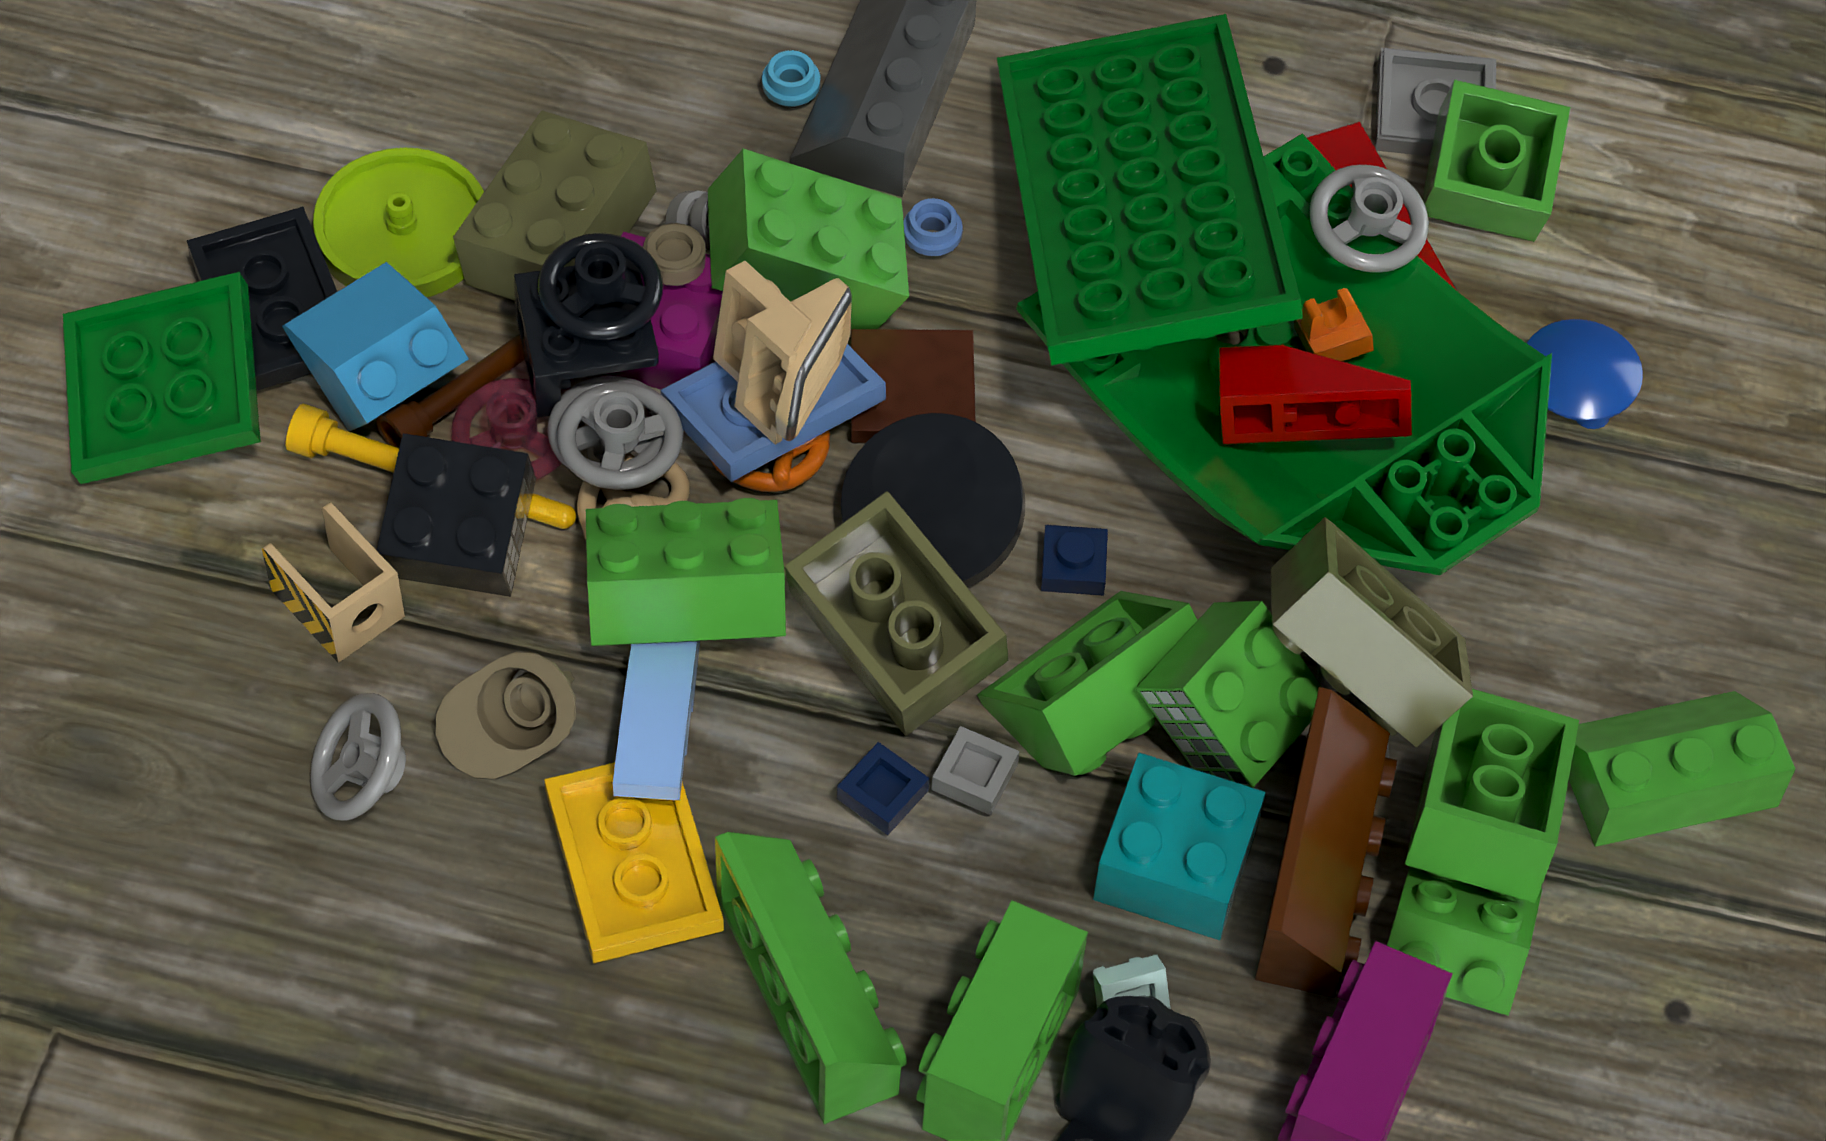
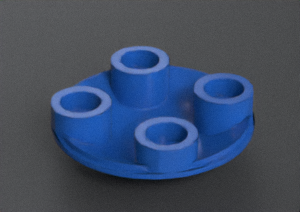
[1527,319,1643,429]

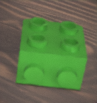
[1387,866,1542,1016]

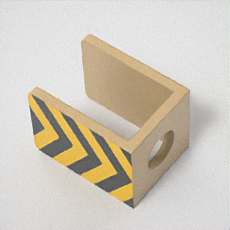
[262,502,405,663]

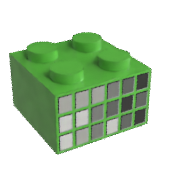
[1136,601,1322,788]

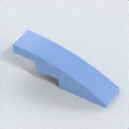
[613,641,700,801]

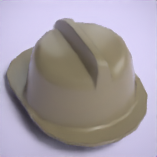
[436,651,576,779]

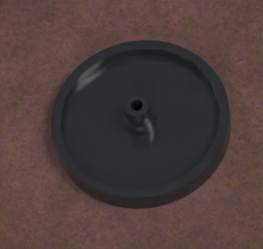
[841,413,1026,588]

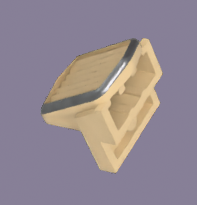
[713,261,852,445]

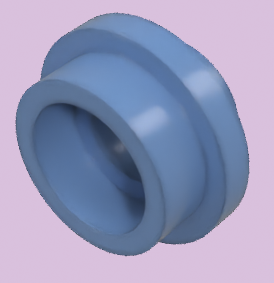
[904,198,963,256]

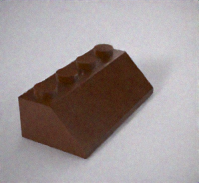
[1255,687,1397,998]

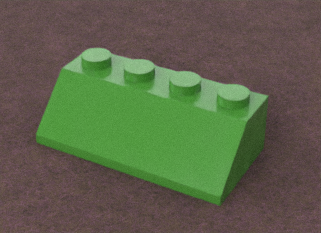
[715,832,907,1124]

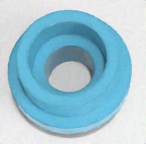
[762,50,820,106]

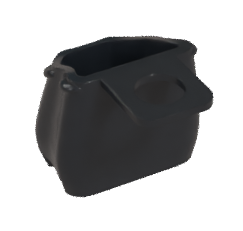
[1056,995,1211,1141]

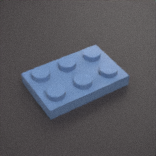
[660,344,886,482]

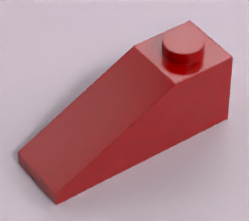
[1219,345,1412,444]

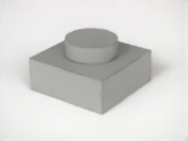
[932,726,1020,815]

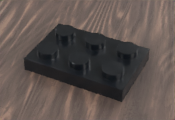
[187,206,337,391]

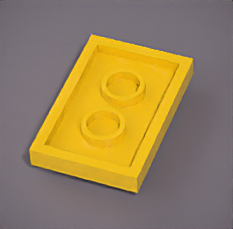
[544,762,724,964]

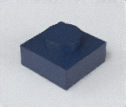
[1041,525,1108,596]
[837,742,930,835]

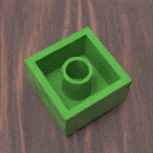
[1422,80,1571,242]

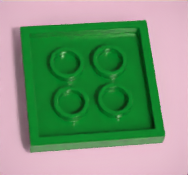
[63,272,261,484]

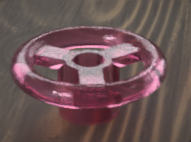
[451,378,562,480]

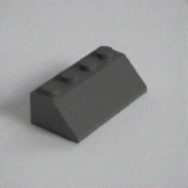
[790,0,977,197]

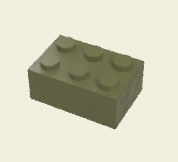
[453,110,657,300]
[784,491,1009,736]
[1271,517,1473,748]

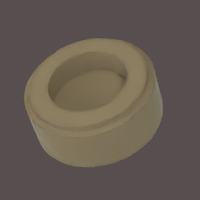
[643,223,706,286]

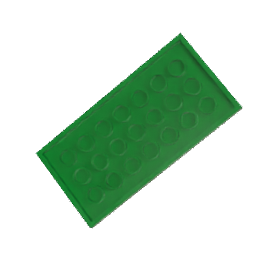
[997,14,1303,366]

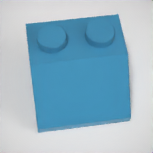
[282,262,469,431]

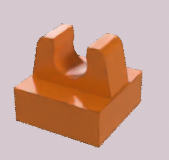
[1294,288,1374,361]

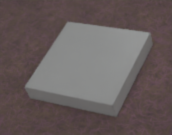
[1375,48,1496,156]

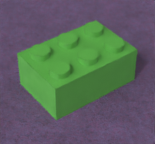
[707,148,909,329]
[586,498,786,646]
[1405,689,1579,903]
[916,900,1088,1141]

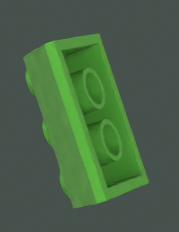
[977,591,1197,776]
[1569,691,1796,847]

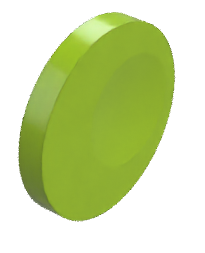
[313,147,484,298]

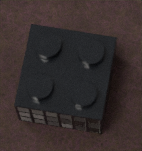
[377,433,536,597]

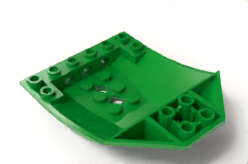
[1016,133,1552,575]

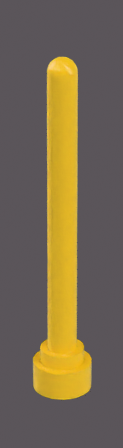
[285,403,576,529]

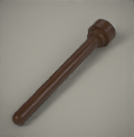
[376,334,525,448]

